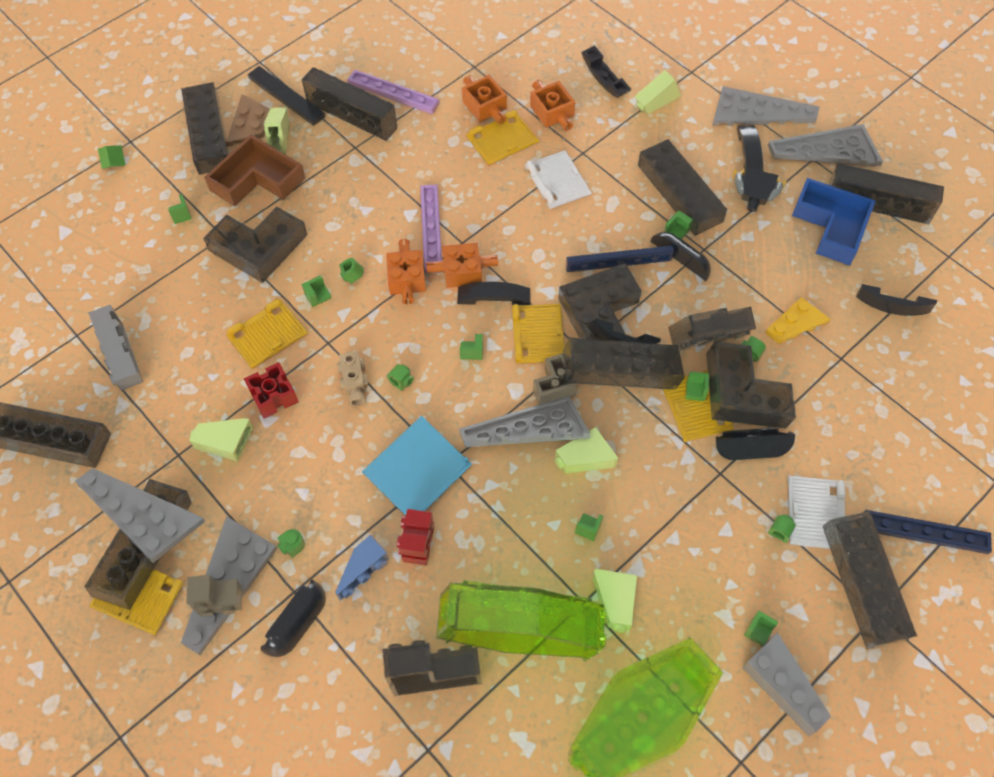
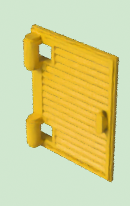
[466,110,539,165]
[225,299,308,369]
[512,304,566,364]
[660,369,734,442]
[89,554,184,636]

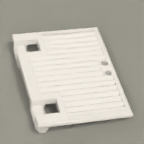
[525,150,592,209]
[788,476,848,550]

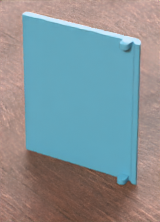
[362,416,472,516]

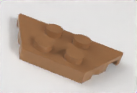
[227,95,270,146]

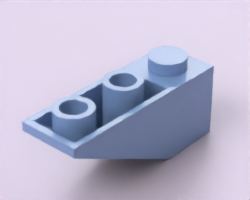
[335,535,389,601]

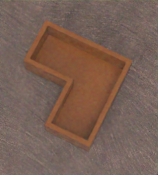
[204,135,306,206]

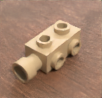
[337,351,368,406]

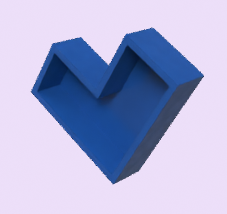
[792,178,875,266]

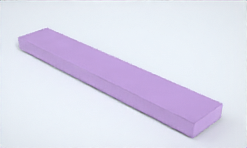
[347,70,440,114]
[420,185,442,273]

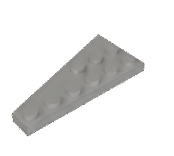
[712,86,819,126]
[768,124,883,166]
[459,396,590,447]
[75,468,205,563]
[181,516,278,655]

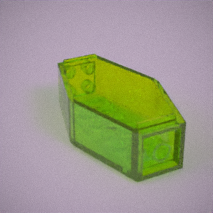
[436,580,607,661]
[568,638,724,777]

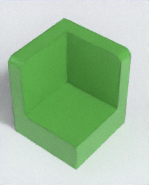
[98,145,125,169]
[168,194,192,224]
[664,210,693,239]
[301,275,331,307]
[460,334,483,360]
[685,372,709,401]
[575,513,603,541]
[744,610,778,646]

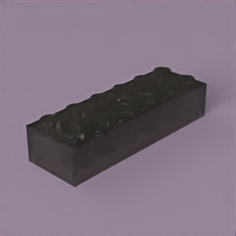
[301,67,398,141]
[181,82,229,175]
[638,139,728,236]
[828,163,944,225]
[563,337,685,389]
[0,402,111,468]
[84,479,192,610]
[822,511,917,650]

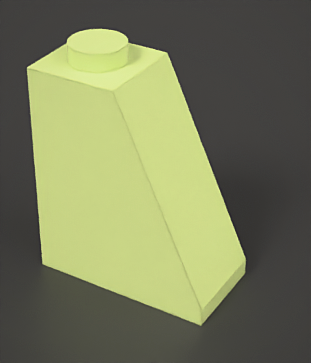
[635,70,681,114]
[264,108,289,155]
[189,418,253,462]
[554,427,618,473]
[593,569,637,633]

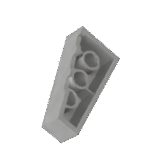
[88,305,143,391]
[742,633,831,736]

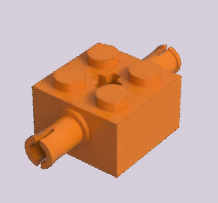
[462,75,507,124]
[530,80,575,131]
[386,239,426,305]
[426,242,498,288]

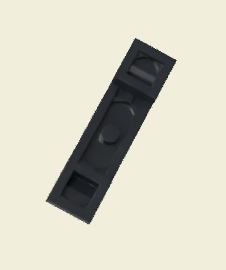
[581,45,631,97]
[737,125,763,171]
[457,282,530,305]
[856,284,937,316]
[587,318,661,350]

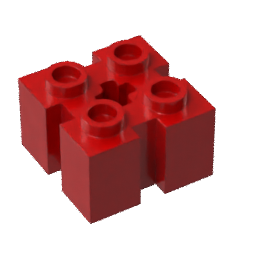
[243,362,299,419]
[396,509,435,566]

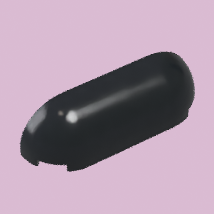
[651,232,711,281]
[716,428,795,460]
[260,580,326,657]

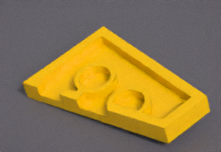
[765,297,831,344]

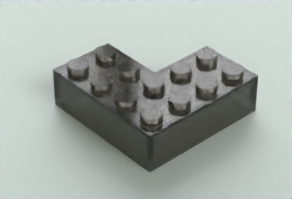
[203,206,308,283]
[558,263,642,356]
[668,306,756,351]
[706,341,796,429]
[382,640,482,696]

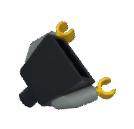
[733,168,787,212]

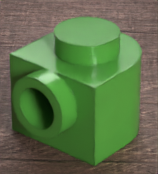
[339,258,364,284]
[739,335,766,362]
[387,364,414,391]
[768,514,796,544]
[277,529,305,558]

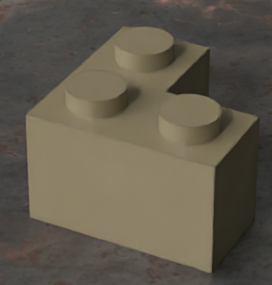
[533,353,577,405]
[186,575,242,617]

